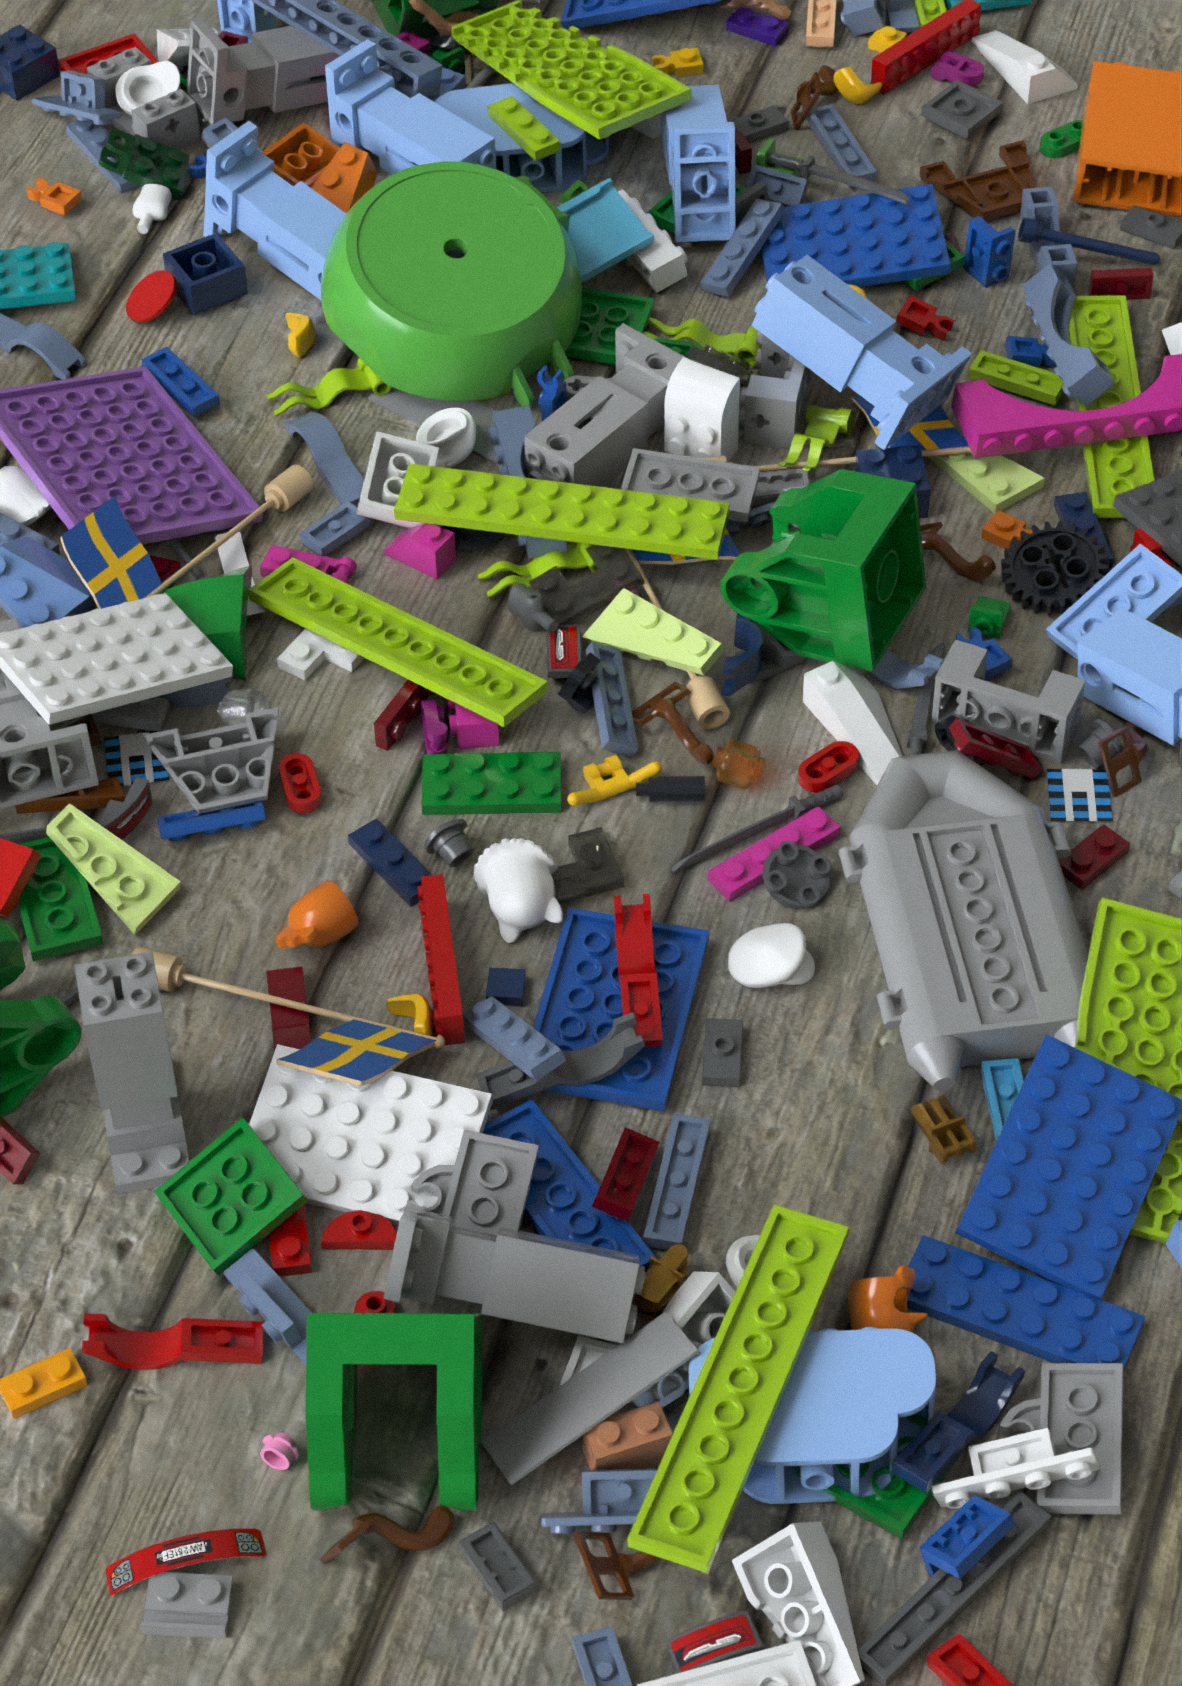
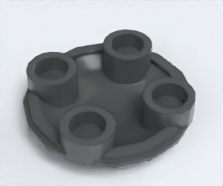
[762,841,832,909]

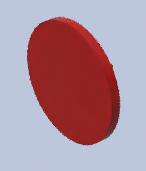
[126,270,177,323]

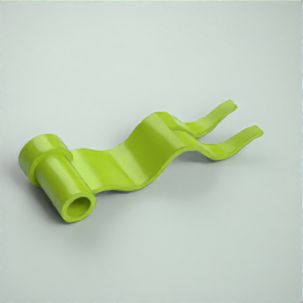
[643,317,761,368]
[266,358,391,417]
[778,405,855,472]
[477,542,609,598]

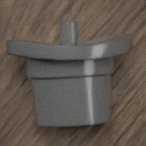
[1078,719,1124,769]
[424,819,474,867]

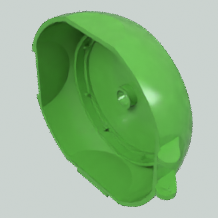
[321,161,582,407]

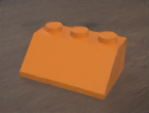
[262,122,340,187]

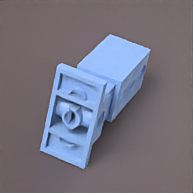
[325,39,496,175]
[661,84,735,243]
[204,121,346,300]
[752,255,972,450]
[1077,608,1182,746]

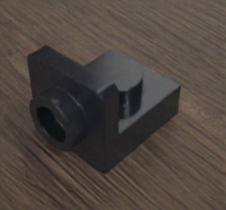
[558,652,601,714]

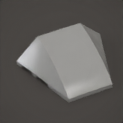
[143,707,279,814]

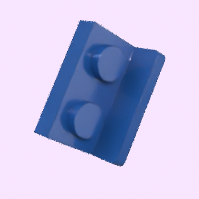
[963,216,1016,288]
[919,1495,1015,1579]

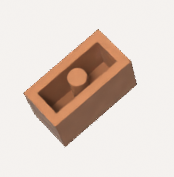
[582,1401,673,1470]

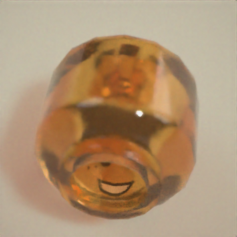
[712,739,765,789]

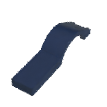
[721,581,763,696]
[891,1351,1025,1493]

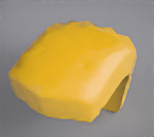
[833,67,882,105]
[285,313,316,358]
[386,993,434,1036]

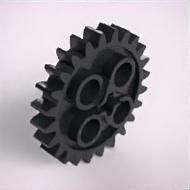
[1001,521,1109,616]

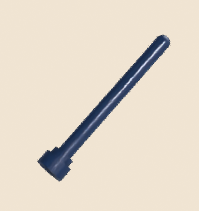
[1018,217,1160,265]

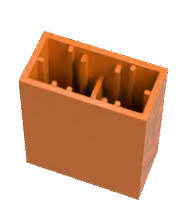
[1073,61,1182,217]

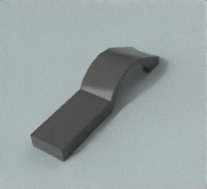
[476,1012,645,1111]

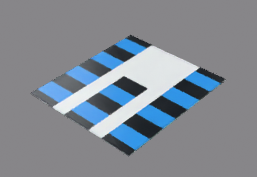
[104,730,169,787]
[1047,769,1113,822]

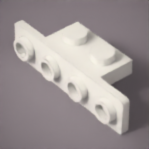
[932,1428,1100,1509]

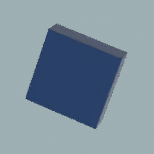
[486,967,526,1006]

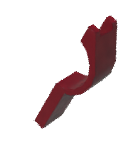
[266,966,311,1052]

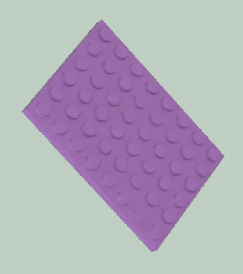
[0,366,263,545]

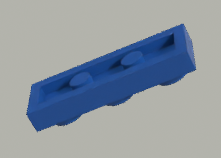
[141,347,220,417]
[157,801,265,841]

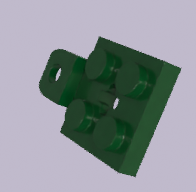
[98,129,190,200]

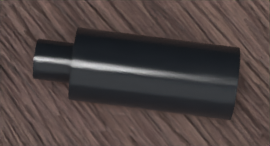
[636,776,705,802]

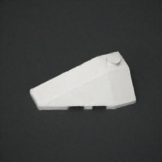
[803,661,903,785]
[732,1522,865,1686]

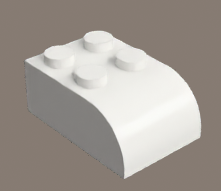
[664,357,740,462]
[356,431,439,528]

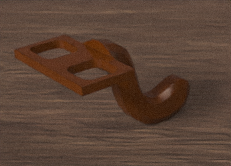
[790,65,838,130]
[920,522,996,581]
[632,681,714,765]
[1098,721,1147,797]
[319,1505,454,1563]
[574,1532,660,1600]

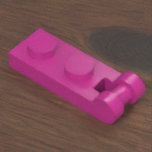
[260,545,357,584]

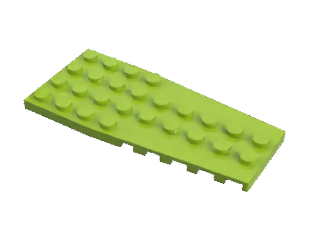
[451,0,692,139]
[1075,898,1182,1244]

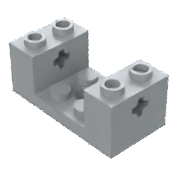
[87,47,201,150]
[739,331,813,449]
[931,639,1086,764]

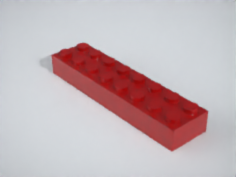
[871,0,981,95]
[417,874,465,1046]

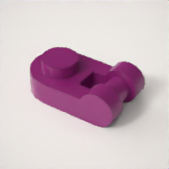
[930,51,984,87]
[420,700,448,754]

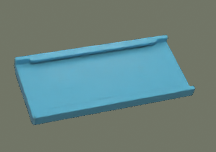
[557,178,654,283]

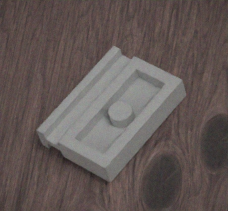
[141,1572,234,1639]

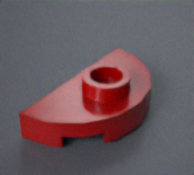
[321,1210,397,1250]

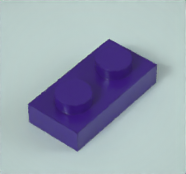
[726,7,789,46]

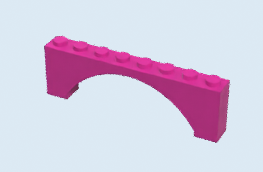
[951,354,1182,458]

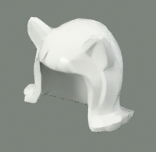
[0,466,51,526]
[473,838,563,943]

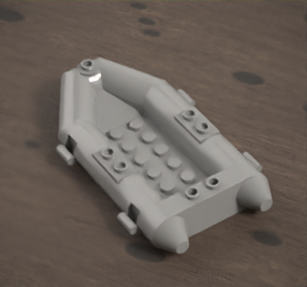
[839,750,1088,1091]

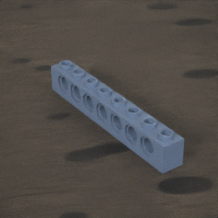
[251,0,443,98]

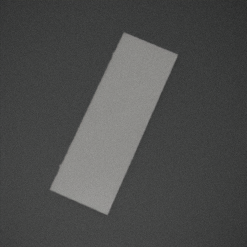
[368,387,503,466]
[481,1312,699,1486]

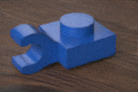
[537,365,567,421]

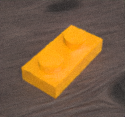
[0,1348,88,1419]

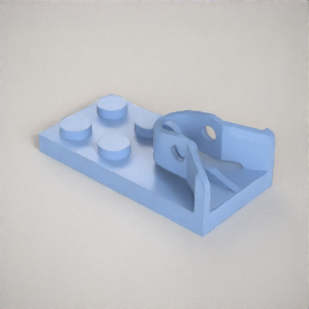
[217,0,278,43]
[1046,544,1182,660]

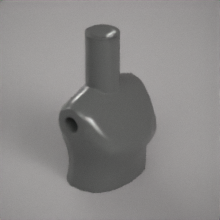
[508,583,559,633]

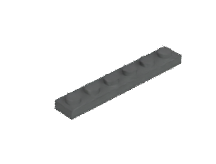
[858,1491,1052,1686]

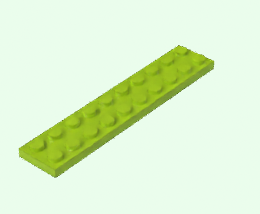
[1069,295,1155,518]
[394,463,730,560]
[248,557,548,727]
[627,1204,849,1574]

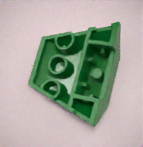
[160,565,252,681]

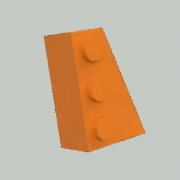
[311,142,377,214]

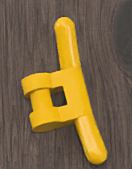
[567,755,662,806]

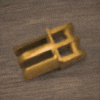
[911,1094,977,1164]
[634,1244,688,1320]

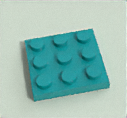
[0,242,76,309]

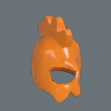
[275,880,359,948]
[848,1265,927,1332]

